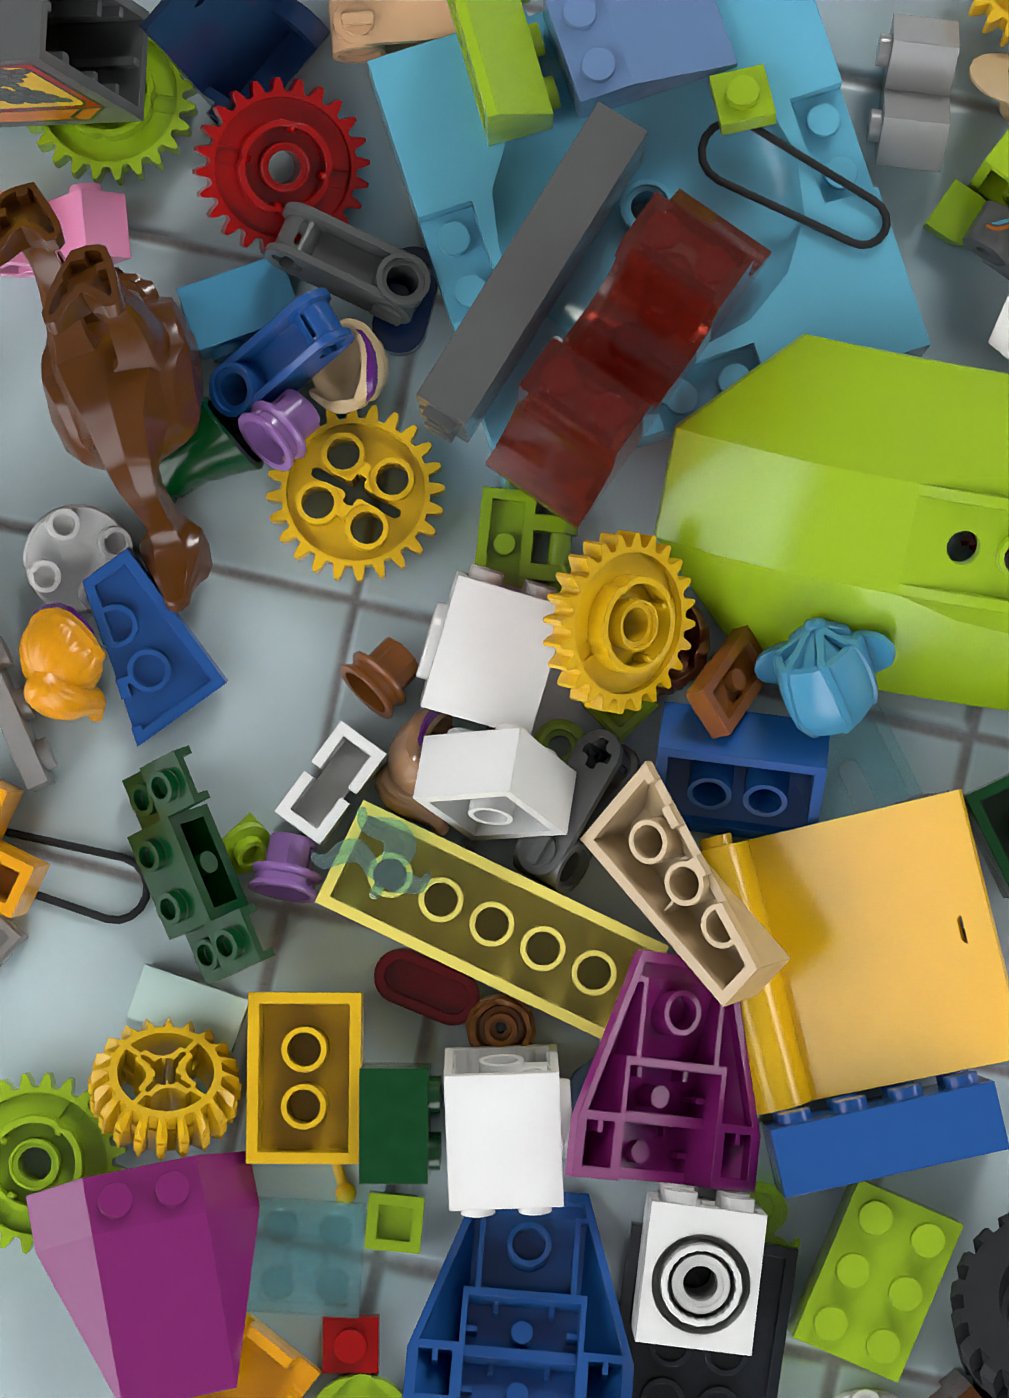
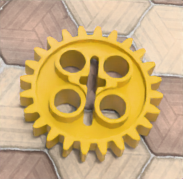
[266,404,445,583]

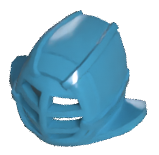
[754,617,896,738]

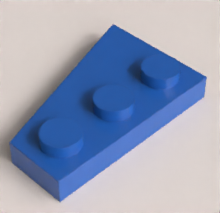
[82,547,228,747]

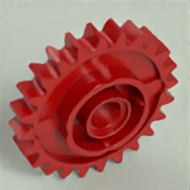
[192,77,370,254]

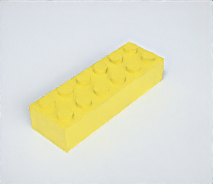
[315,800,669,1039]

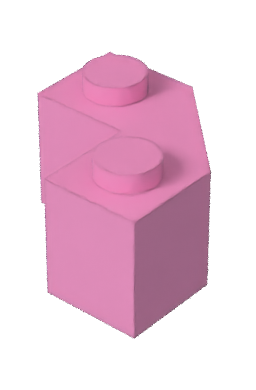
[0,182,131,278]

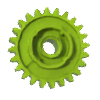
[27,37,198,186]
[0,1072,129,1254]

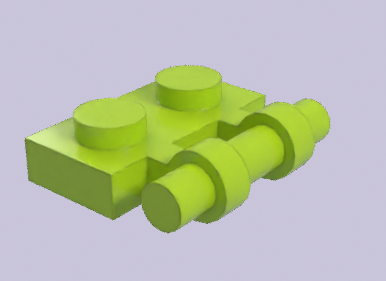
[475,486,579,592]

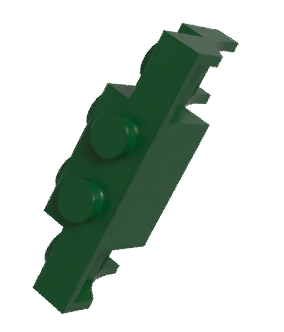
[122,745,276,986]

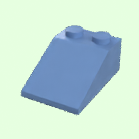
[543,0,738,120]

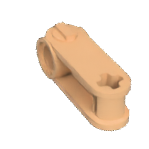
[328,0,456,63]

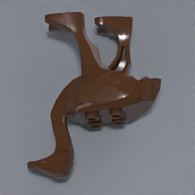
[0,182,213,612]

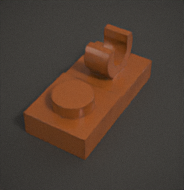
[685,625,765,739]

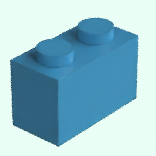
[176,258,296,363]

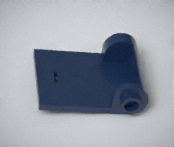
[139,0,330,125]

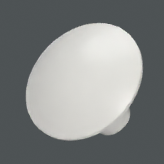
[23,504,133,614]

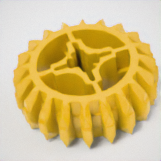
[88,1017,242,1162]

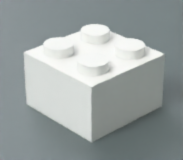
[413,724,577,841]

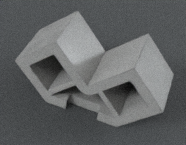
[866,13,960,173]

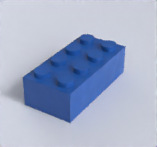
[761,1069,1009,1198]

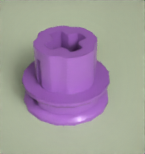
[238,389,320,471]
[248,832,322,903]

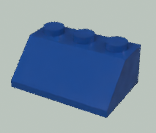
[656,701,830,839]

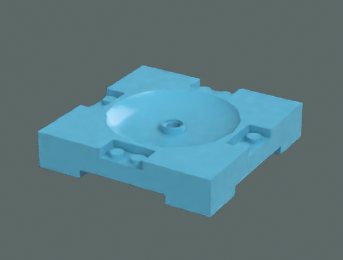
[367,0,931,490]

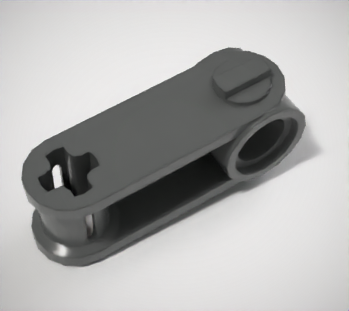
[264,202,431,327]
[513,729,640,894]

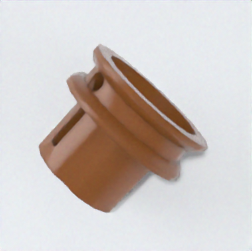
[340,637,419,719]

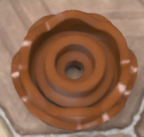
[466,993,536,1047]

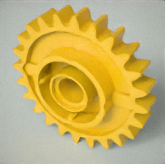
[543,530,696,714]

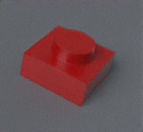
[322,1314,380,1373]

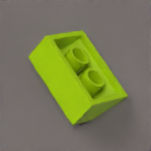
[447,0,561,146]

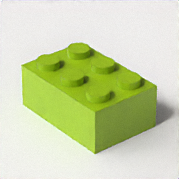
[787,1180,964,1383]

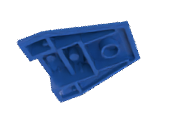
[402,1192,634,1398]

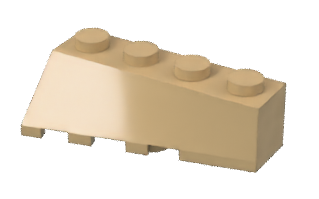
[580,761,791,1007]

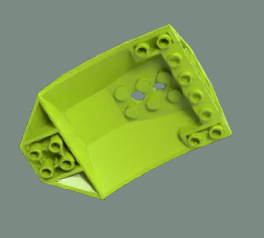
[654,332,1009,711]

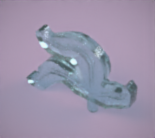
[311,807,432,900]

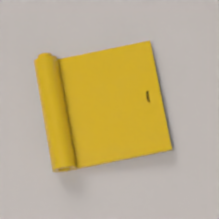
[699,789,1009,1115]

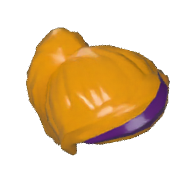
[18,603,107,722]

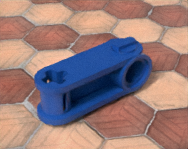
[209,287,355,420]

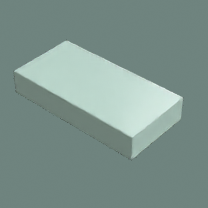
[126,964,248,1053]

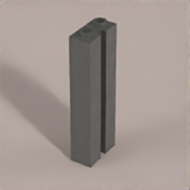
[416,101,648,443]

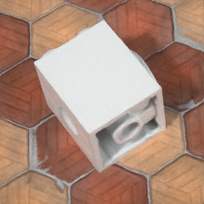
[416,563,559,735]
[444,1044,572,1218]
[631,1183,768,1356]

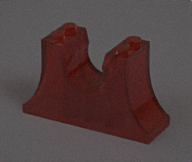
[485,188,772,530]

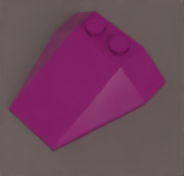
[565,949,761,1193]
[26,1151,260,1398]

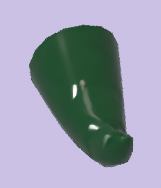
[159,396,264,504]

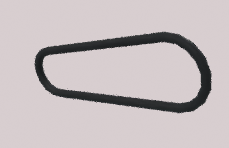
[697,121,891,249]
[4,828,150,924]

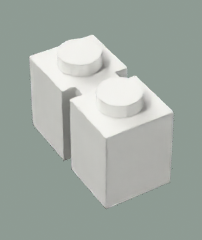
[274,721,388,846]

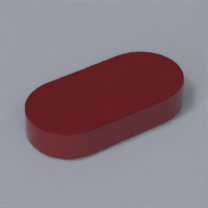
[374,948,481,1026]

